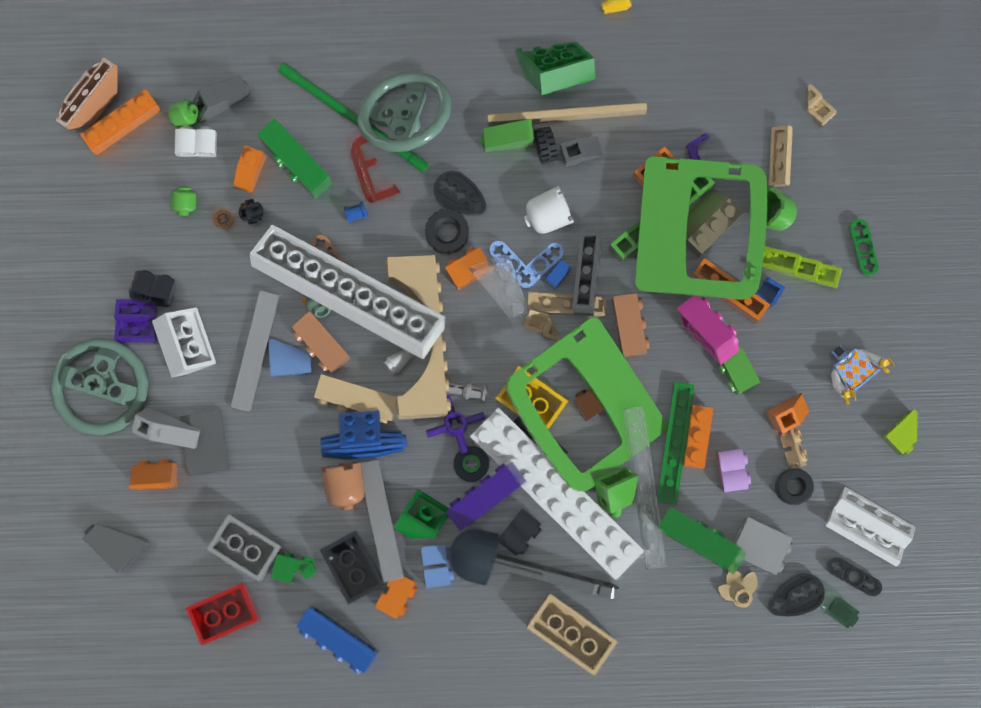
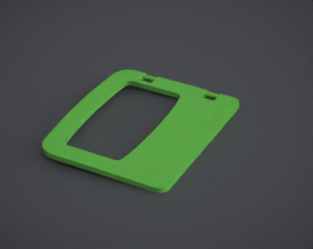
[635,156,767,300]
[506,317,667,491]

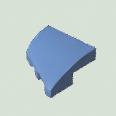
[269,339,313,377]

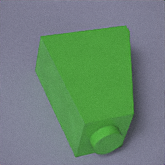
[480,119,534,152]

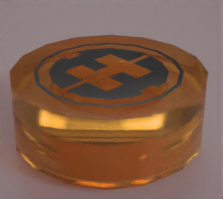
[213,209,234,230]

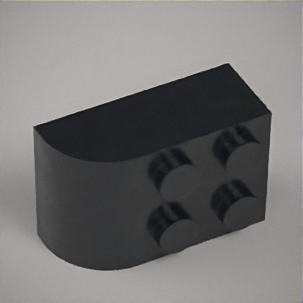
[320,530,386,604]

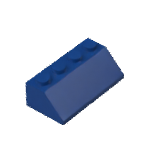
[297,605,379,674]

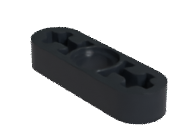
[826,558,882,596]

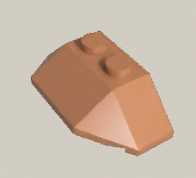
[55,58,118,130]

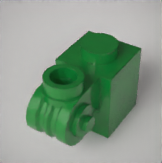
[271,551,316,583]

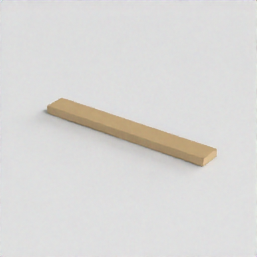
[488,102,647,127]

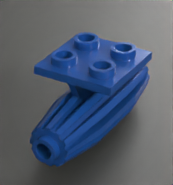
[321,410,407,460]

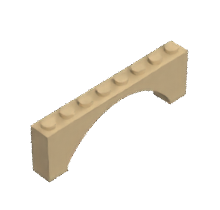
[385,255,451,420]

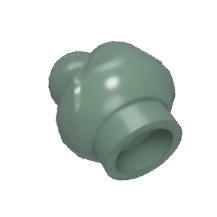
[302,294,330,318]

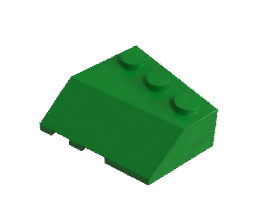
[515,42,595,95]

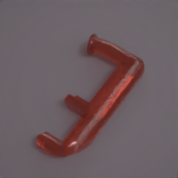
[351,136,401,203]

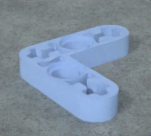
[490,241,564,289]

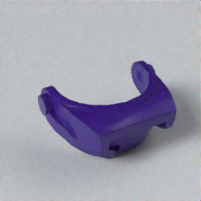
[685,133,710,160]

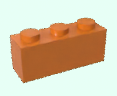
[683,405,713,469]

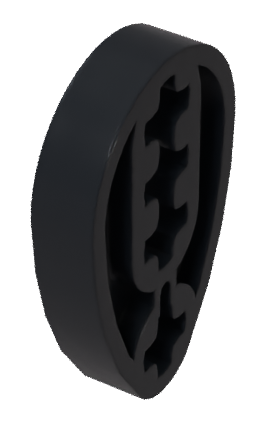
[434,171,487,216]
[768,573,825,617]

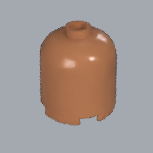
[321,461,365,510]

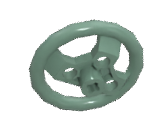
[357,71,452,152]
[50,338,148,436]

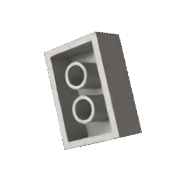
[207,514,283,582]

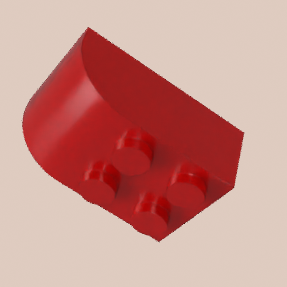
[186,582,261,646]

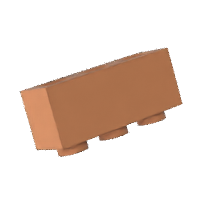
[611,293,650,358]
[292,311,350,374]

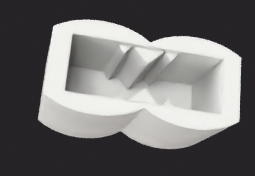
[175,126,217,157]

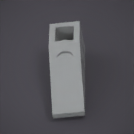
[132,407,200,449]

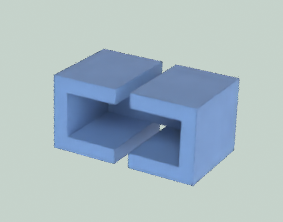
[421,544,454,588]

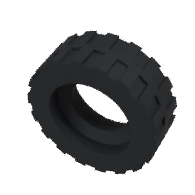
[425,208,469,254]

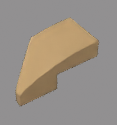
[808,84,837,126]
[523,307,560,340]

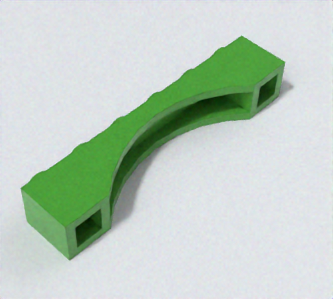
[609,177,715,263]

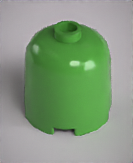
[748,187,797,231]

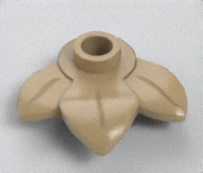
[718,571,758,608]

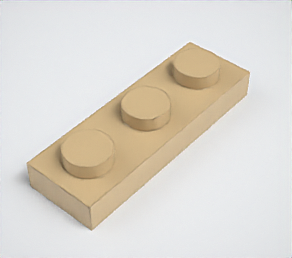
[769,125,793,187]

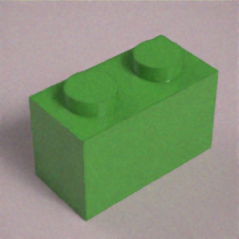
[717,347,761,395]

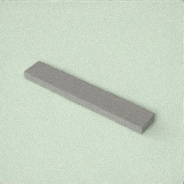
[231,291,280,412]
[361,460,404,583]

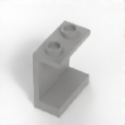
[734,517,793,575]

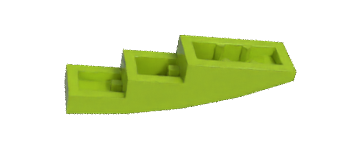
[762,246,842,289]

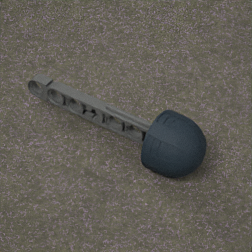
[449,529,620,599]

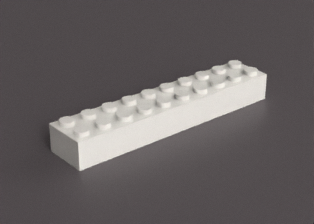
[250,225,445,359]
[470,408,644,580]

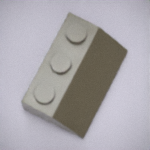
[686,188,744,257]

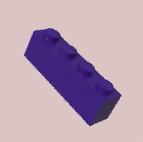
[446,462,527,531]

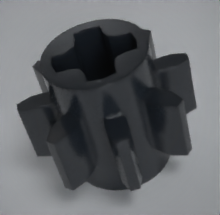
[238,199,264,225]

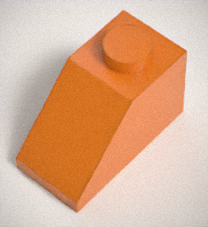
[233,145,266,193]

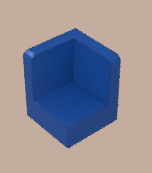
[756,277,785,307]

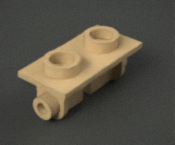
[780,427,808,469]

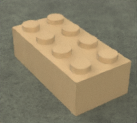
[526,593,618,676]

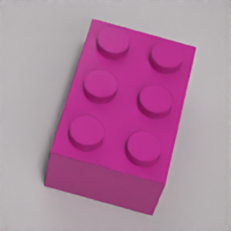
[677,296,739,366]

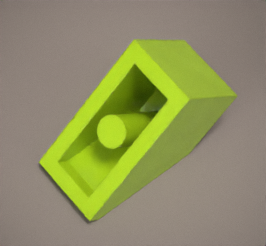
[881,409,918,455]

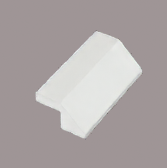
[826,487,916,567]

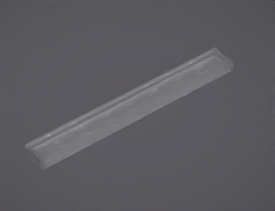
[623,406,667,570]

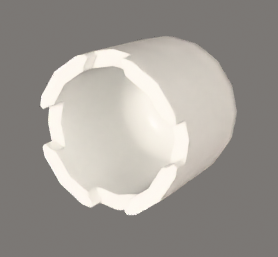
[524,186,574,234]

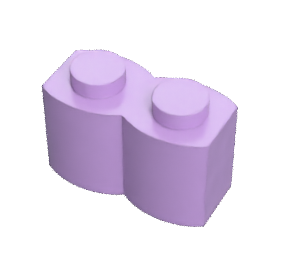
[716,449,751,492]

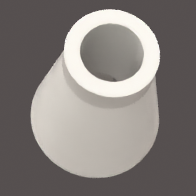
[383,349,414,375]

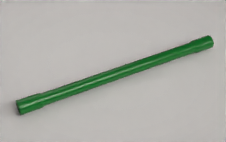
[278,62,429,173]

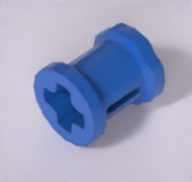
[344,201,368,224]

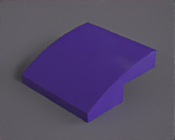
[114,299,157,343]

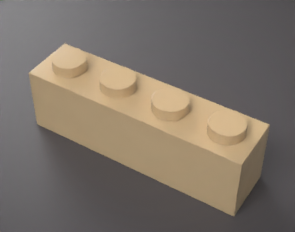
[314,374,397,424]

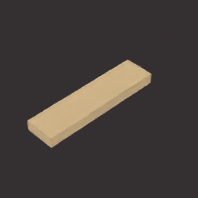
[526,291,607,317]

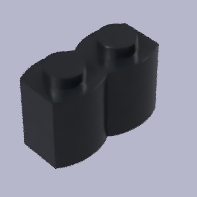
[129,270,175,307]
[499,509,542,556]

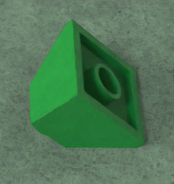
[394,489,450,539]

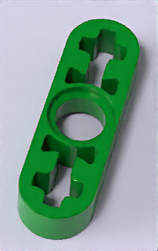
[849,219,879,276]

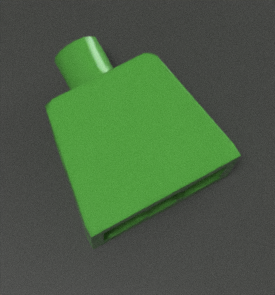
[595,466,638,517]

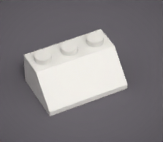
[152,307,216,378]

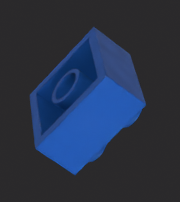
[545,260,572,290]

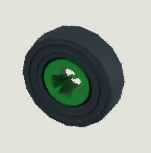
[453,446,489,482]

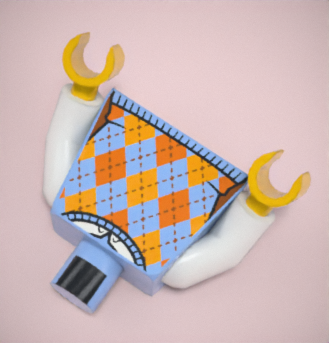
[831,345,895,405]

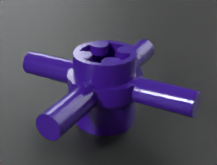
[426,395,486,454]

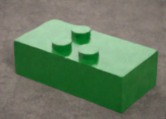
[257,118,333,200]
[658,507,746,575]

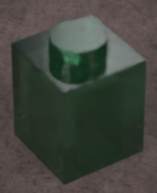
[824,597,860,628]

